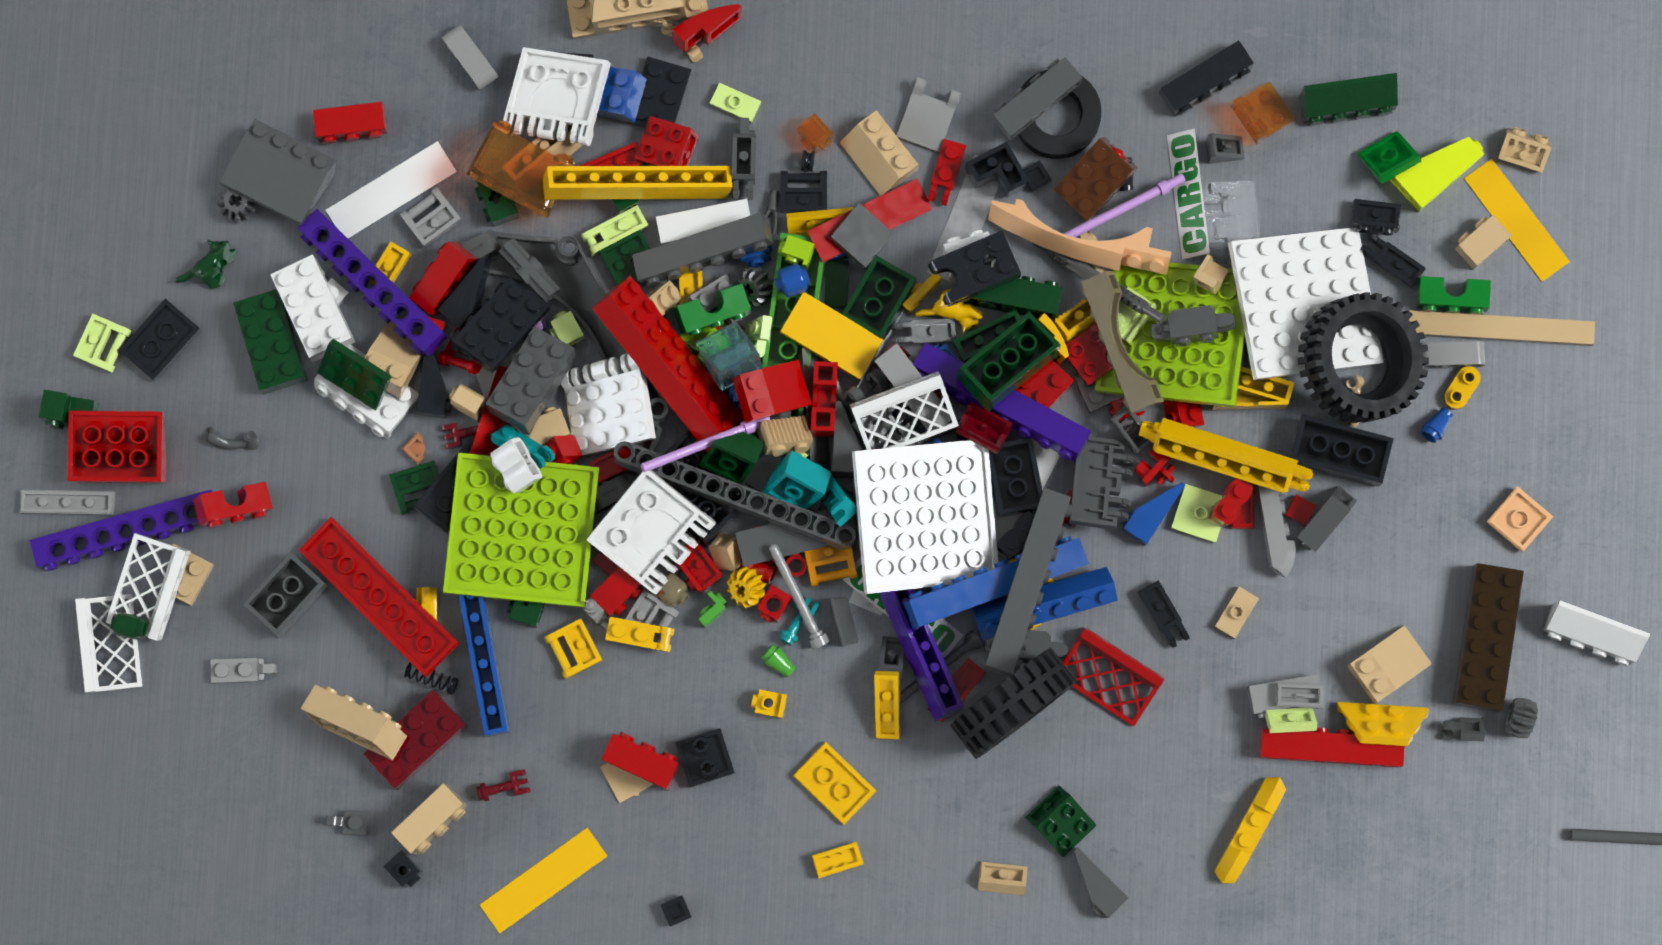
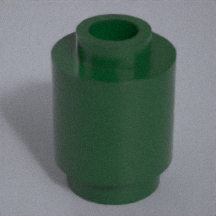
[110,612,148,640]

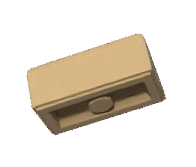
[978,861,1028,895]

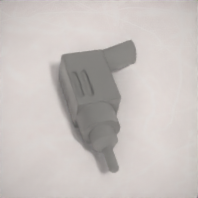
[583,599,609,631]

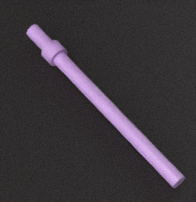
[1063,173,1185,237]
[641,417,770,472]

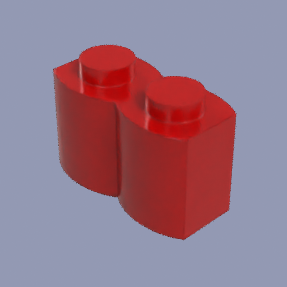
[1210,478,1253,527]

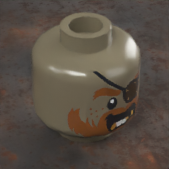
[655,573,690,607]

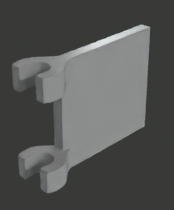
[896,77,961,153]

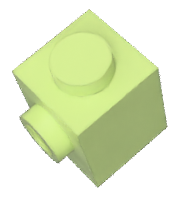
[549,311,585,346]

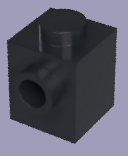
[383,850,423,888]

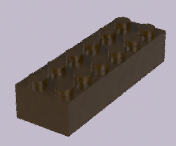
[1452,563,1524,712]

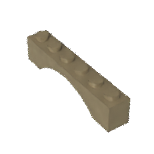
[1081,271,1164,413]

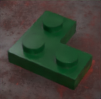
[599,230,650,284]

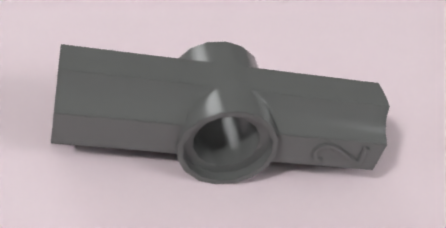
[499,238,560,302]

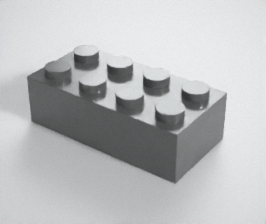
[486,326,577,434]

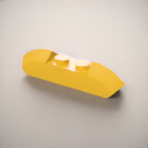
[1214,777,1286,883]

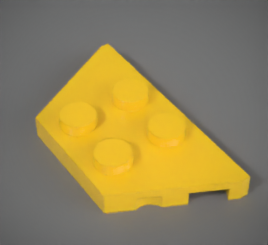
[1336,702,1429,746]

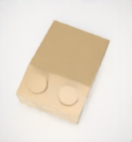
[365,321,425,398]
[1347,625,1432,704]

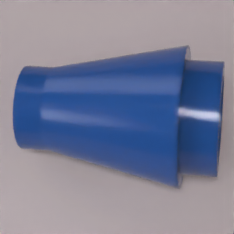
[1421,407,1453,443]

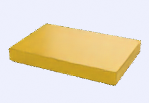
[793,742,876,825]

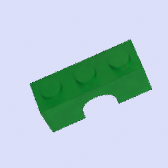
[1416,276,1491,315]
[672,283,751,336]

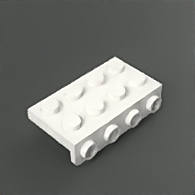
[314,344,419,439]

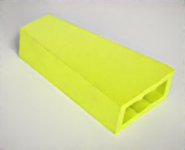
[1390,137,1484,212]

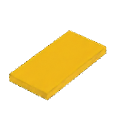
[780,292,883,380]

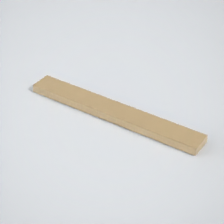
[1409,310,1595,346]

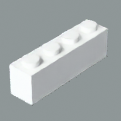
[656,199,750,245]

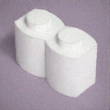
[490,437,542,494]

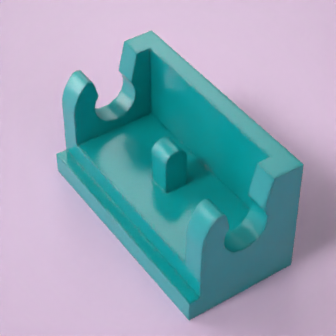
[823,475,857,527]

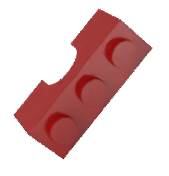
[811,361,838,437]
[193,482,273,528]

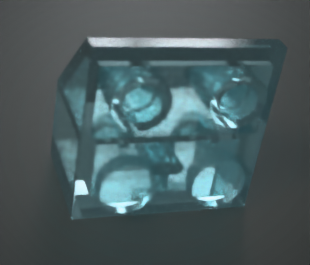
[695,321,762,391]

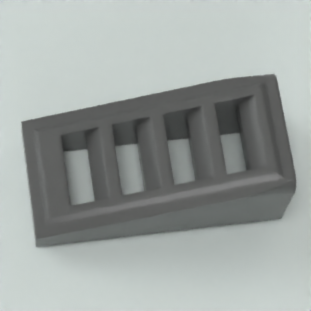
[1110,405,1151,454]

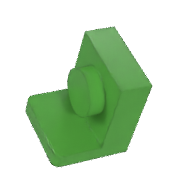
[699,590,727,628]

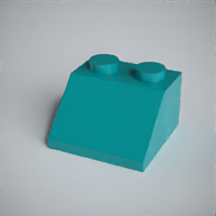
[762,450,831,509]

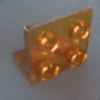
[1231,82,1295,145]

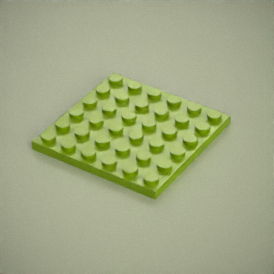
[1095,262,1245,408]
[443,453,599,608]

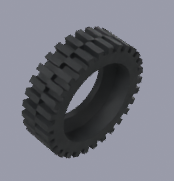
[1298,292,1429,423]

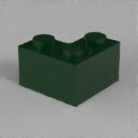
[39,390,99,430]

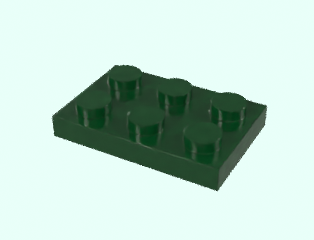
[317,338,392,411]

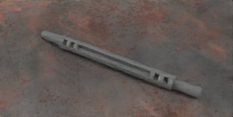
[1032,243,1165,324]

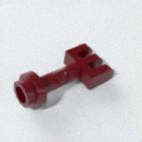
[441,423,479,450]
[476,769,531,802]

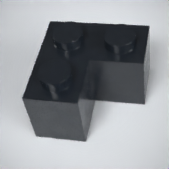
[965,141,1029,198]

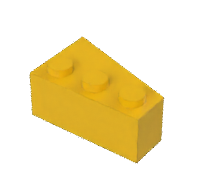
[1212,366,1295,410]

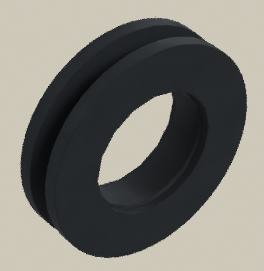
[1018,69,1102,159]

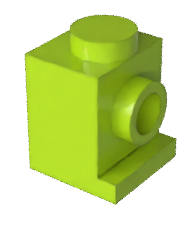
[778,235,815,269]

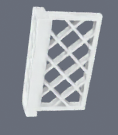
[850,371,959,450]
[106,533,191,641]
[75,594,142,694]

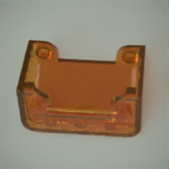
[466,119,577,218]

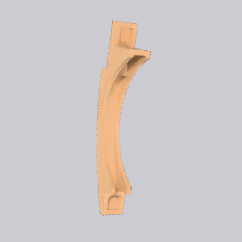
[988,199,1172,275]

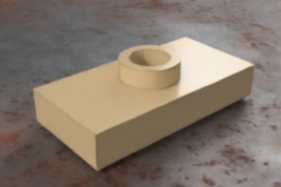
[1214,586,1259,639]

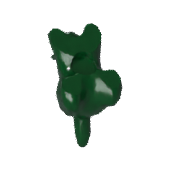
[174,240,237,289]

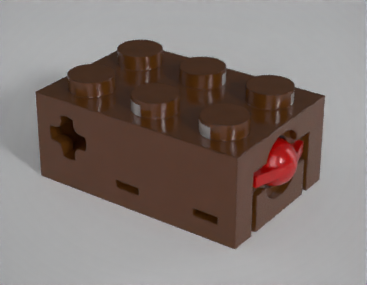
[1053,137,1138,221]

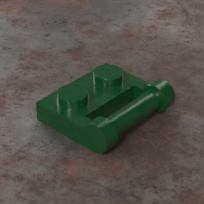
[389,461,439,515]

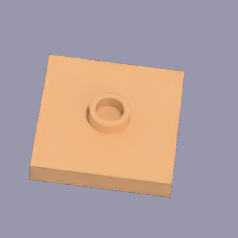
[1486,486,1553,552]

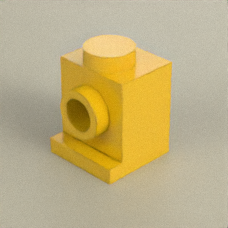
[751,689,787,719]

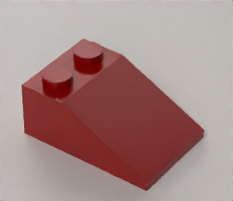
[732,360,812,424]

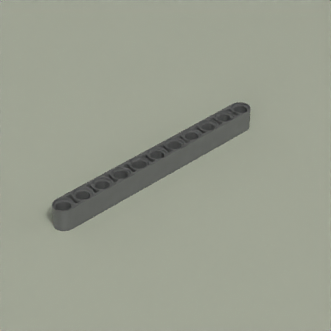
[614,441,856,550]

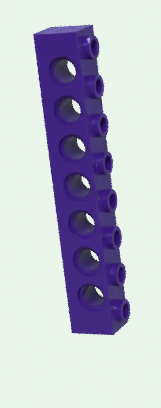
[298,209,448,357]
[30,489,214,572]

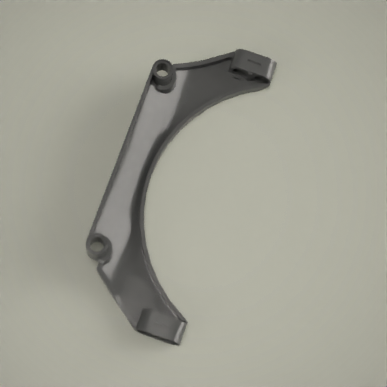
[461,230,669,514]

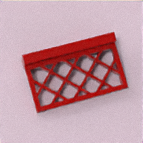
[1063,627,1165,726]

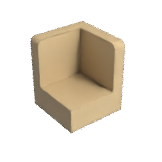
[1193,254,1229,295]
[708,533,742,571]

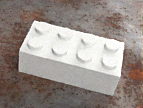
[270,254,355,362]

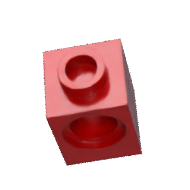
[757,585,792,623]

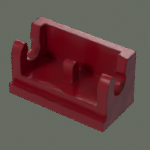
[955,402,1013,454]

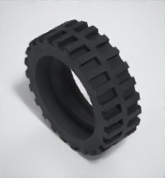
[950,648,1077,759]

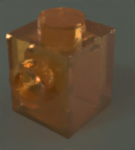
[797,113,833,153]

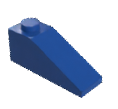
[1122,483,1185,546]

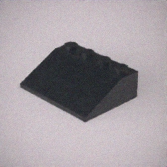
[662,430,750,547]

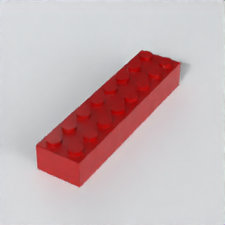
[592,276,745,451]

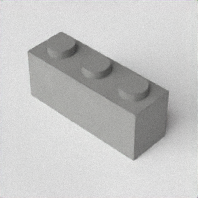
[1247,674,1321,719]

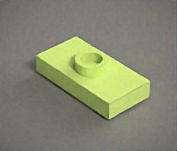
[710,83,761,123]

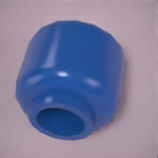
[774,264,811,297]

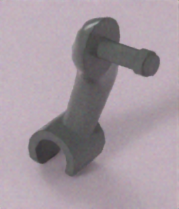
[206,427,259,450]

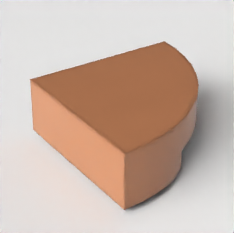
[402,432,426,465]

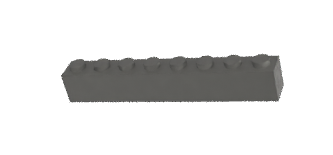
[984,488,1073,677]

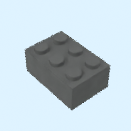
[243,552,328,638]

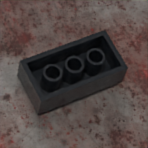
[1289,414,1394,487]

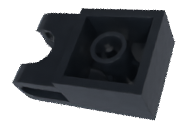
[928,230,1021,307]

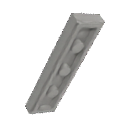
[19,490,115,515]

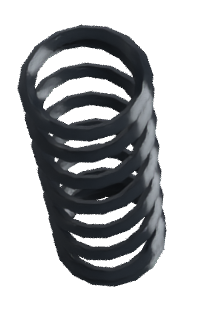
[404,662,458,695]

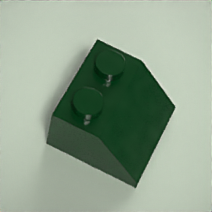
[699,432,765,485]

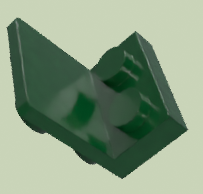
[1025,785,1096,857]

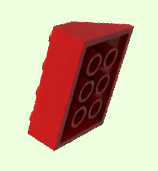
[67,411,167,483]

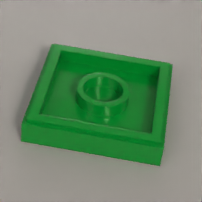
[1358,131,1422,184]

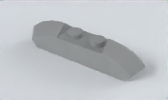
[1255,484,1296,578]

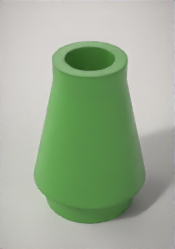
[761,644,796,678]

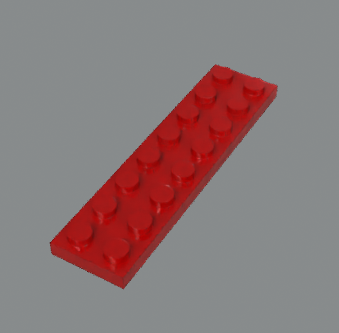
[299,517,460,677]

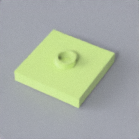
[1171,484,1222,543]

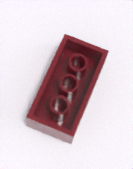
[363,690,468,790]

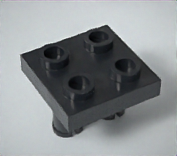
[675,728,735,788]

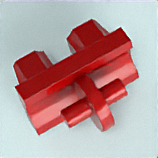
[1134,449,1176,487]

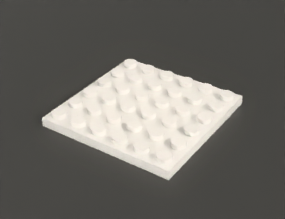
[1228,227,1384,380]
[852,440,998,594]

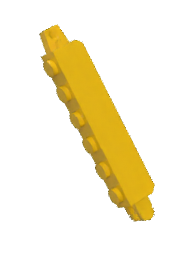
[1139,418,1313,493]

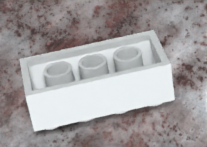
[1543,601,1650,666]

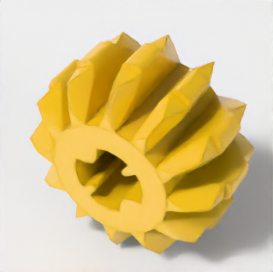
[726,567,767,608]

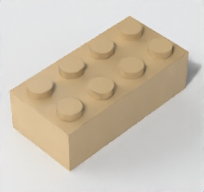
[301,685,407,760]

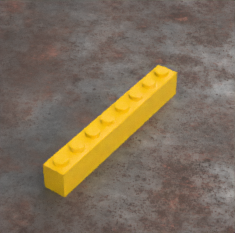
[542,166,733,200]

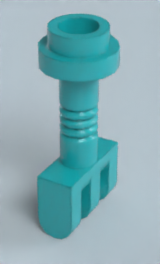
[780,593,820,646]

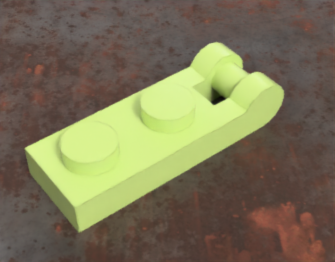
[581,205,649,256]

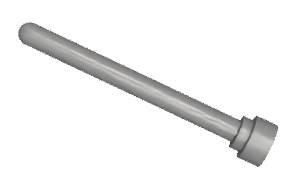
[769,544,829,649]

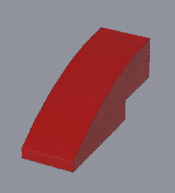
[672,4,742,53]

